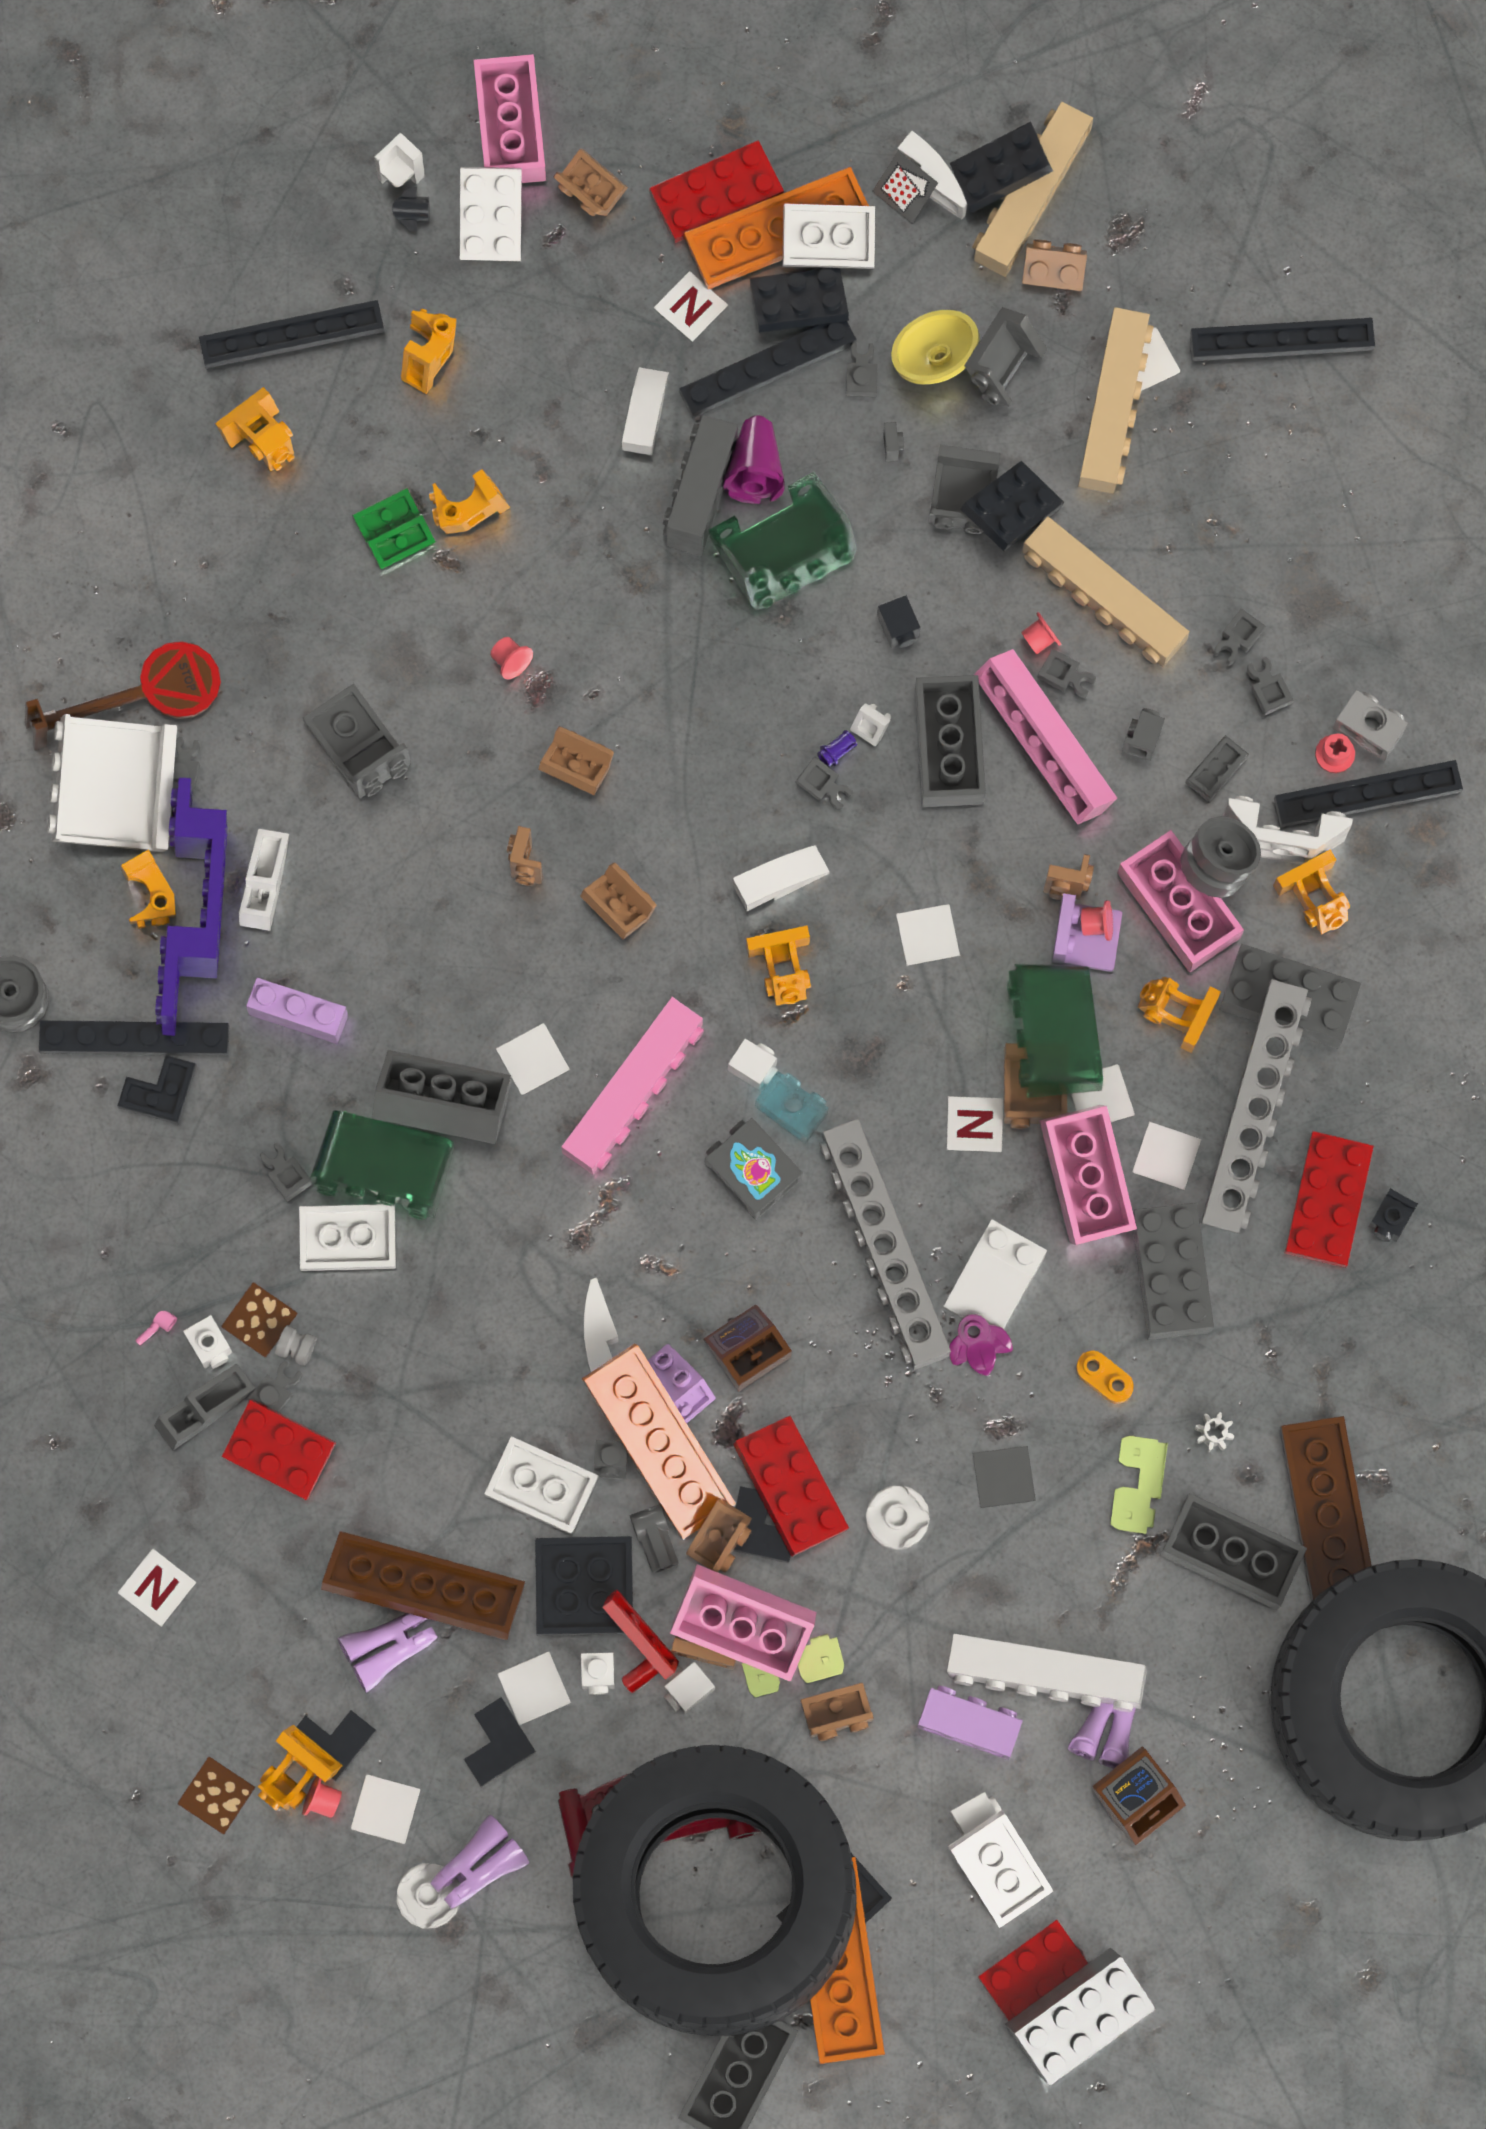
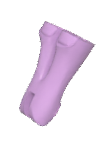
[337,1613,438,1693]
[1067,1703,1136,1768]
[430,1815,530,1909]

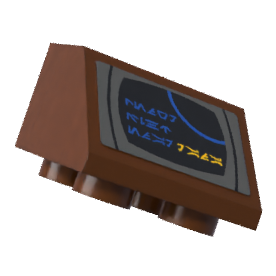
[703,1304,792,1392]
[1092,1746,1186,1845]

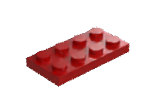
[649,140,784,243]
[1284,1131,1374,1268]
[733,1416,849,1557]

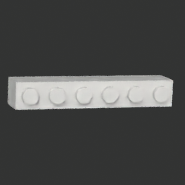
[947,1634,1147,1712]

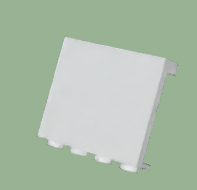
[47,714,177,852]

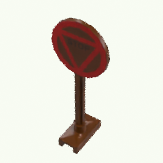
[24,641,221,751]

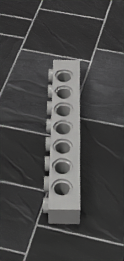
[1201,979,1312,1233]
[819,1119,951,1370]

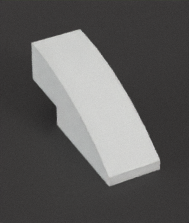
[897,130,967,220]
[622,367,669,455]
[239,829,289,931]
[733,845,830,911]
[584,1278,619,1373]

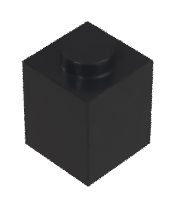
[877,595,921,648]

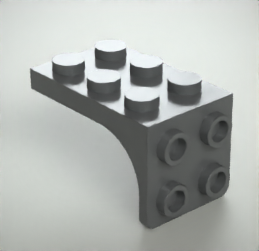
[303,683,411,799]

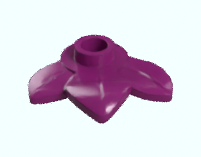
[949,1314,1013,1376]

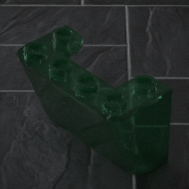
[708,472,857,610]
[1007,963,1103,1098]
[310,1110,455,1220]

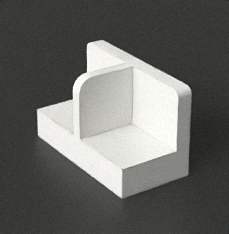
[375,133,425,187]

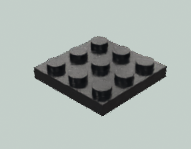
[535,1536,633,1636]

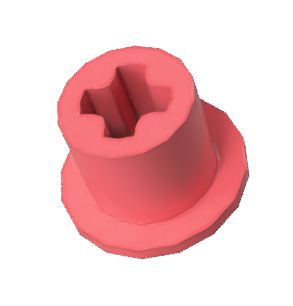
[1021,612,1062,654]
[490,637,533,680]
[1315,733,1355,773]
[1081,900,1113,941]
[302,1776,342,1818]

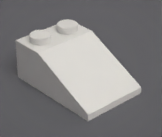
[944,1220,1047,1329]

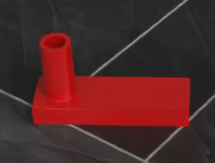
[603,1590,679,1693]

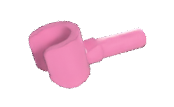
[135,1311,177,1346]

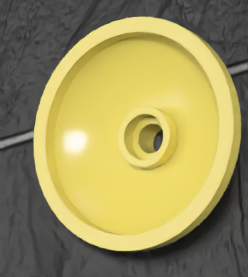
[891,310,980,384]

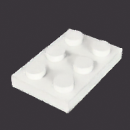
[460,167,522,261]
[783,204,875,269]
[299,1204,396,1271]
[484,1436,598,1535]
[947,1810,1053,1927]

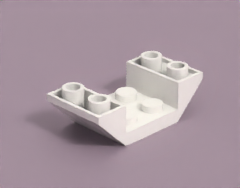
[1223,796,1353,864]

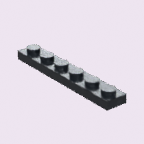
[199,300,385,369]
[1190,318,1375,361]
[679,321,857,418]
[1274,760,1463,828]
[39,1020,229,1056]

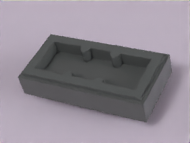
[1185,735,1249,802]

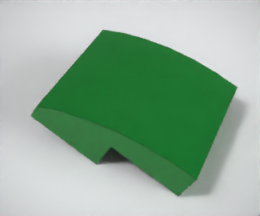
[352,488,436,569]

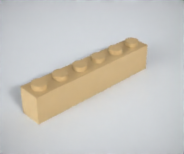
[972,101,1093,277]
[1078,307,1154,494]
[1022,516,1190,667]

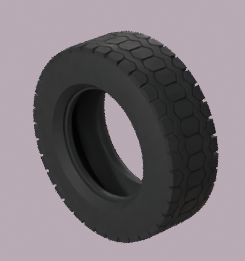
[1270,1559,1486,1841]
[573,1745,857,2036]

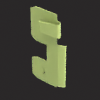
[1110,1436,1168,1534]
[742,1634,844,1698]

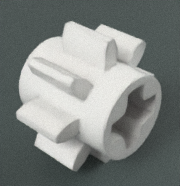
[1195,1412,1234,1453]

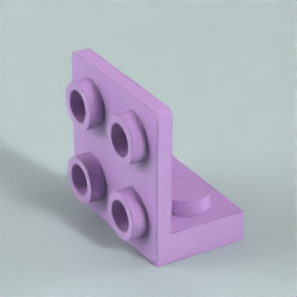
[1052,893,1122,972]
[648,1344,716,1423]

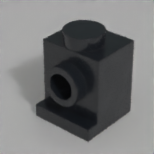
[1368,1188,1418,1242]

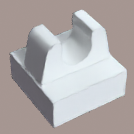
[850,703,891,746]

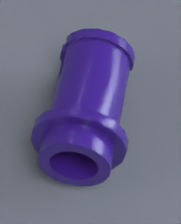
[817,730,858,767]

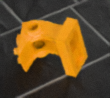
[401,309,457,395]
[215,387,294,472]
[429,469,510,534]
[121,849,176,929]
[1273,849,1350,935]
[746,926,811,1006]
[1137,977,1221,1053]
[258,1725,343,1811]

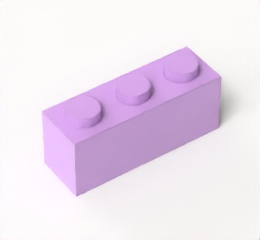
[246,978,348,1044]
[917,1686,1023,1760]

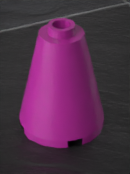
[723,415,785,504]

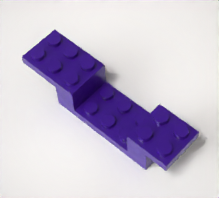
[155,778,228,1036]

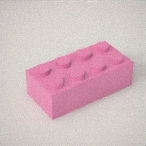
[474,54,546,183]
[1117,830,1244,973]
[1039,1105,1137,1245]
[670,1564,817,1682]

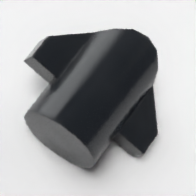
[392,187,430,230]

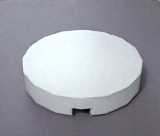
[866,1486,930,1550]
[397,1863,460,1929]

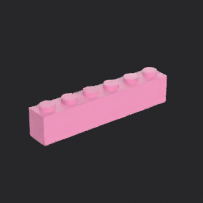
[974,649,1118,825]
[562,997,704,1175]

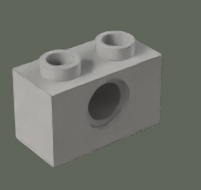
[1333,690,1408,761]

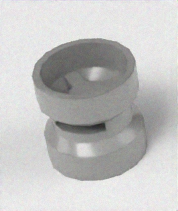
[275,1325,317,1366]

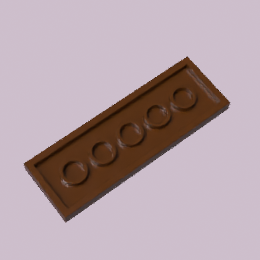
[1280,1416,1372,1601]
[321,1531,525,1640]

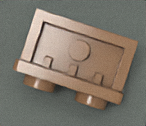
[553,149,628,216]
[1022,239,1087,291]
[538,726,614,795]
[507,826,543,886]
[1043,854,1094,900]
[580,863,656,939]
[686,1498,752,1573]
[800,1682,874,1741]

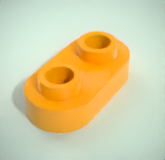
[1076,1351,1134,1404]

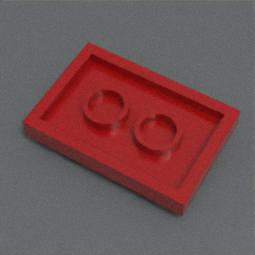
[222,1399,337,1500]
[977,1920,1088,2021]

